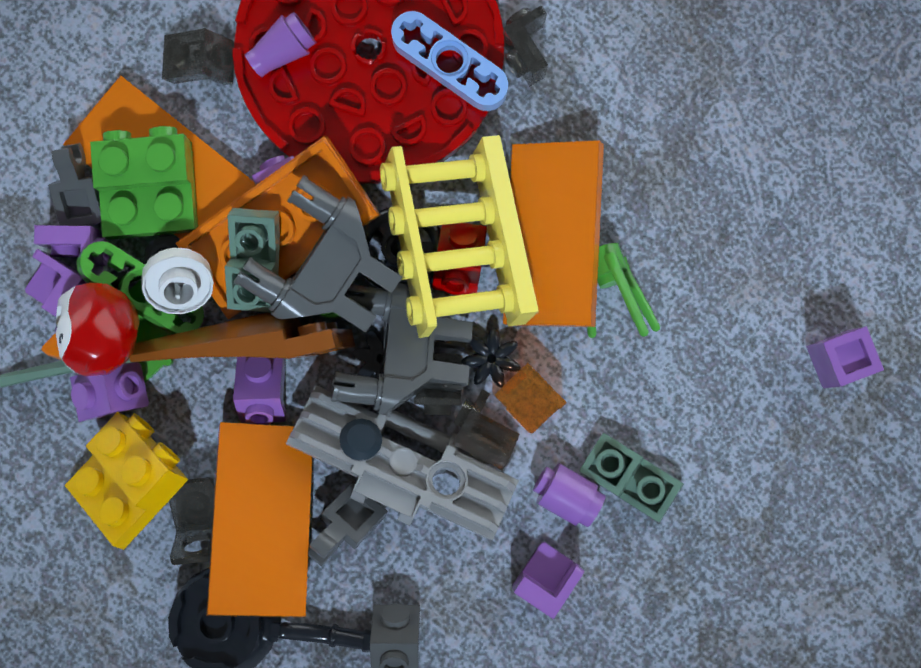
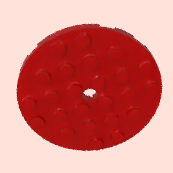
[233,0,504,184]

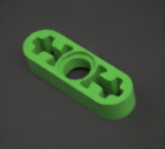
[77,241,204,335]

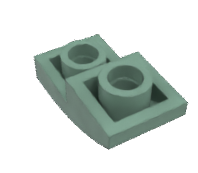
[225,208,280,313]
[579,432,684,523]

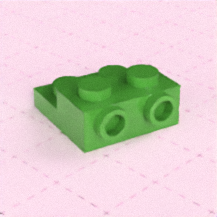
[90,126,198,240]

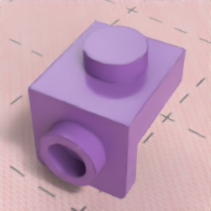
[233,357,286,425]
[70,362,149,422]

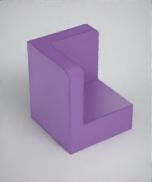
[25,249,87,317]
[806,326,884,388]
[512,542,584,619]

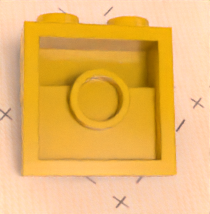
[64,412,189,550]

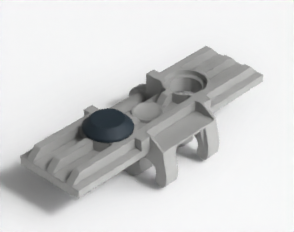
[286,385,519,541]

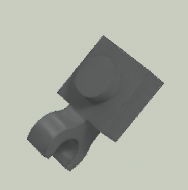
[48,143,101,226]
[308,481,388,566]

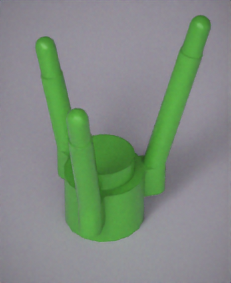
[587,243,660,338]

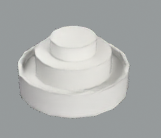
[141,248,214,314]

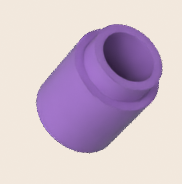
[533,463,606,527]

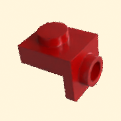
[432,223,487,295]

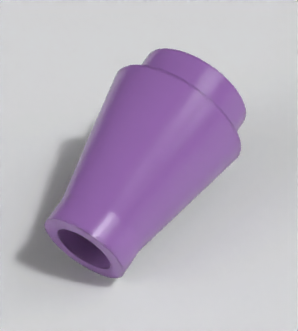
[245,12,316,77]

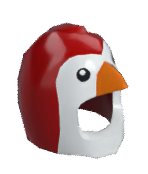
[41,283,140,376]

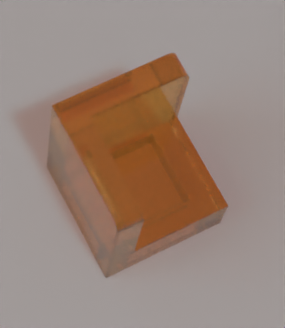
[493,363,567,433]

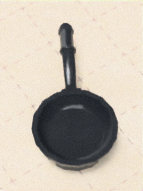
[168,567,371,668]

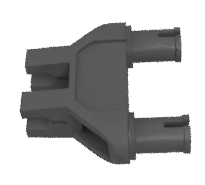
[233,175,402,332]
[331,283,473,415]

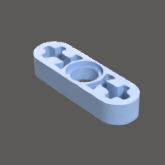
[391,11,508,111]

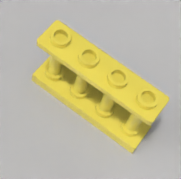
[380,135,539,338]

